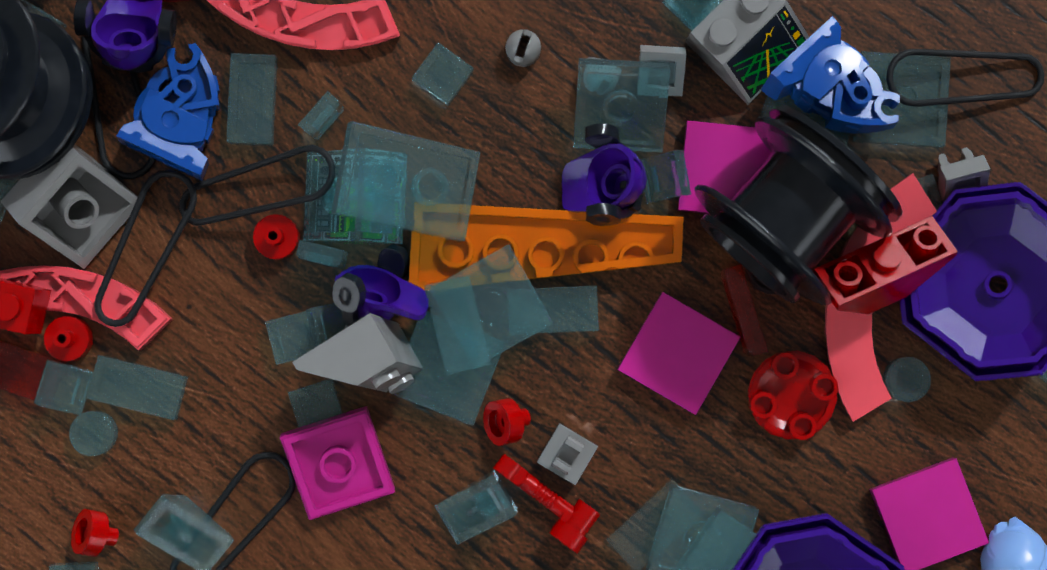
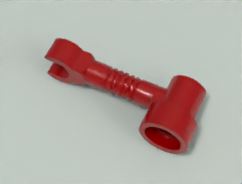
[493,454,600,554]

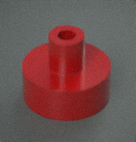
[253,214,300,260]
[44,316,93,361]
[483,398,531,446]
[71,509,119,557]

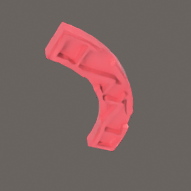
[207,0,400,50]
[825,173,937,422]
[0,265,173,350]

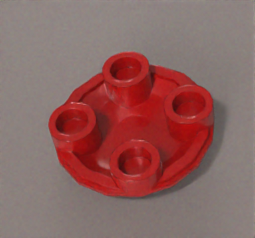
[748,350,839,440]

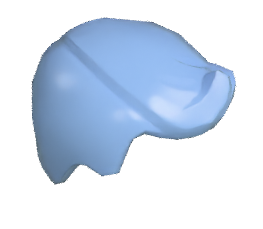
[980,517,1047,570]

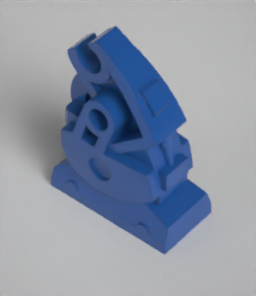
[761,16,900,134]
[116,43,220,181]

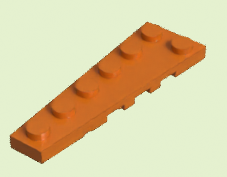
[409,202,684,291]

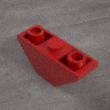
[813,216,958,314]

